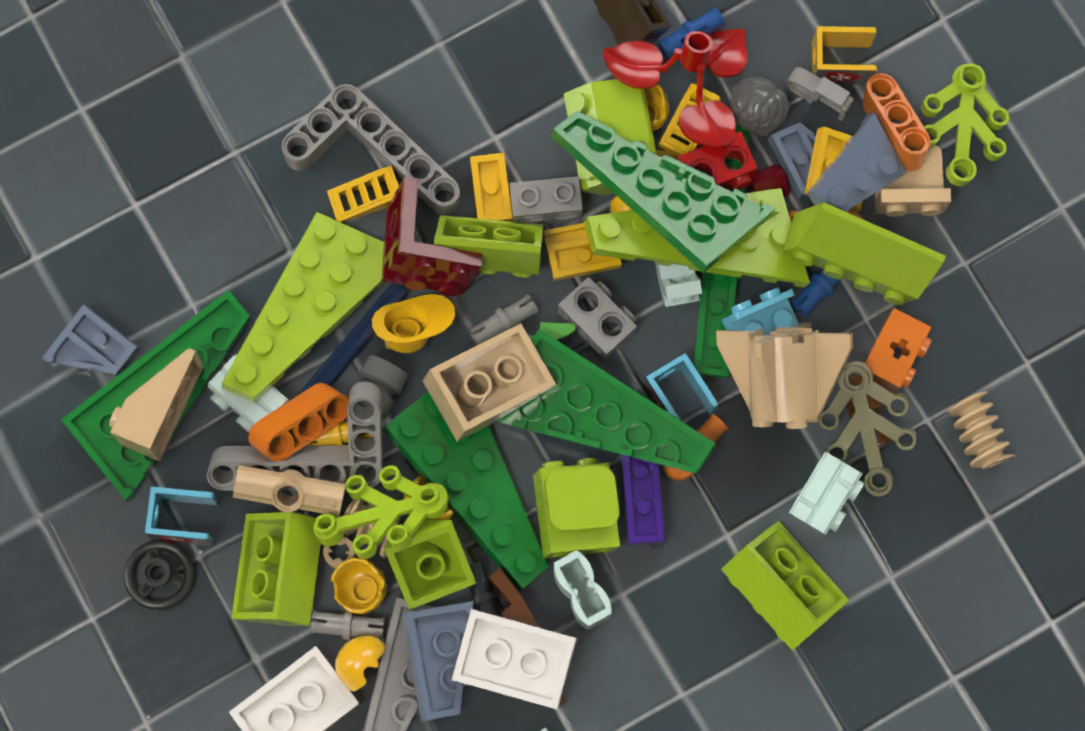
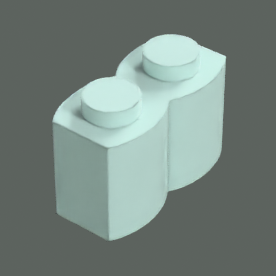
[553,550,611,630]

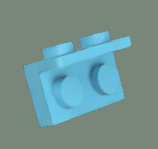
[721,287,799,335]

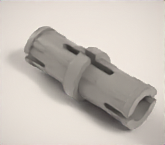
[468,294,539,345]
[311,611,385,641]

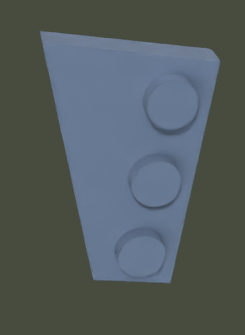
[807,113,907,212]
[402,601,474,722]

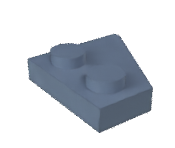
[767,123,816,199]
[42,305,140,376]

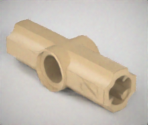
[233,465,345,516]

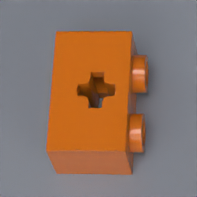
[858,308,932,394]

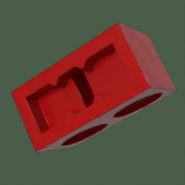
[677,131,758,190]

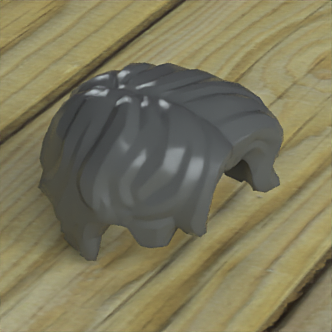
[729,76,789,136]

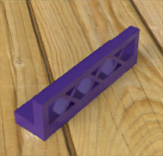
[621,401,665,548]

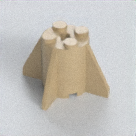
[716,322,853,429]

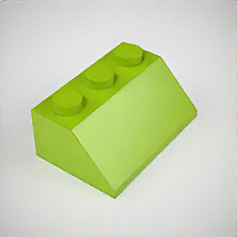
[563,79,657,196]
[434,215,544,278]
[231,512,321,626]
[721,520,849,651]

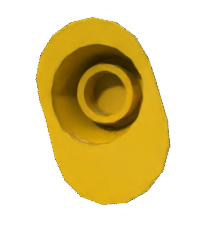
[372,294,455,353]

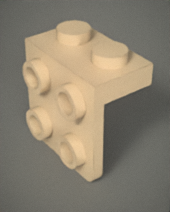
[875,146,951,217]

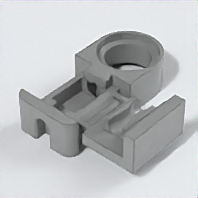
[785,67,854,121]

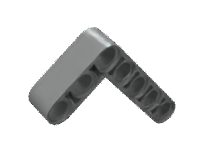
[282,84,460,216]
[207,381,383,491]

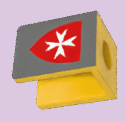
[812,26,877,85]

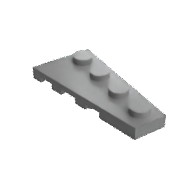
[363,597,437,731]

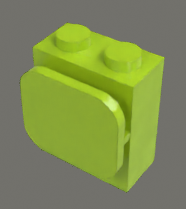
[533,458,620,559]

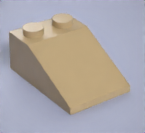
[423,324,556,442]
[109,348,204,461]

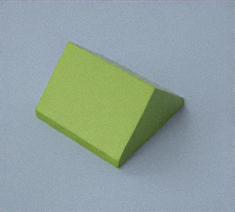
[384,519,476,610]

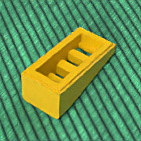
[658,83,721,156]
[327,165,399,223]

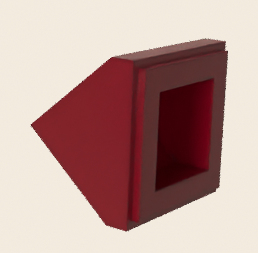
[748,164,790,198]

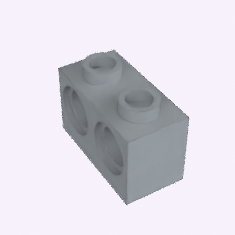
[510,176,583,224]
[557,277,637,362]

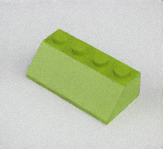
[782,202,946,305]

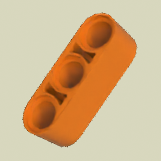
[862,73,931,171]
[248,383,349,462]

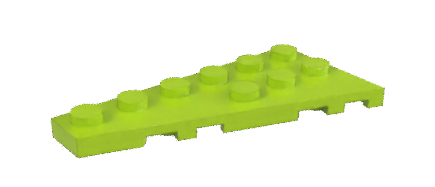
[584,188,810,288]
[222,212,385,403]

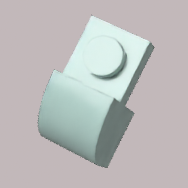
[655,261,702,307]

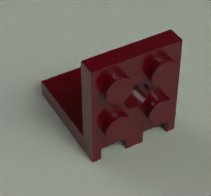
[381,176,482,296]

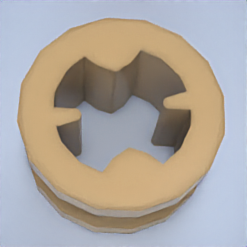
[323,537,355,568]

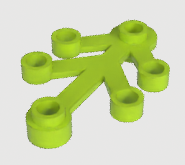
[921,63,1009,187]
[313,465,449,559]

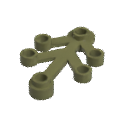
[818,361,918,497]

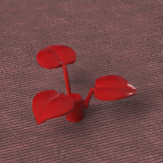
[603,29,748,149]

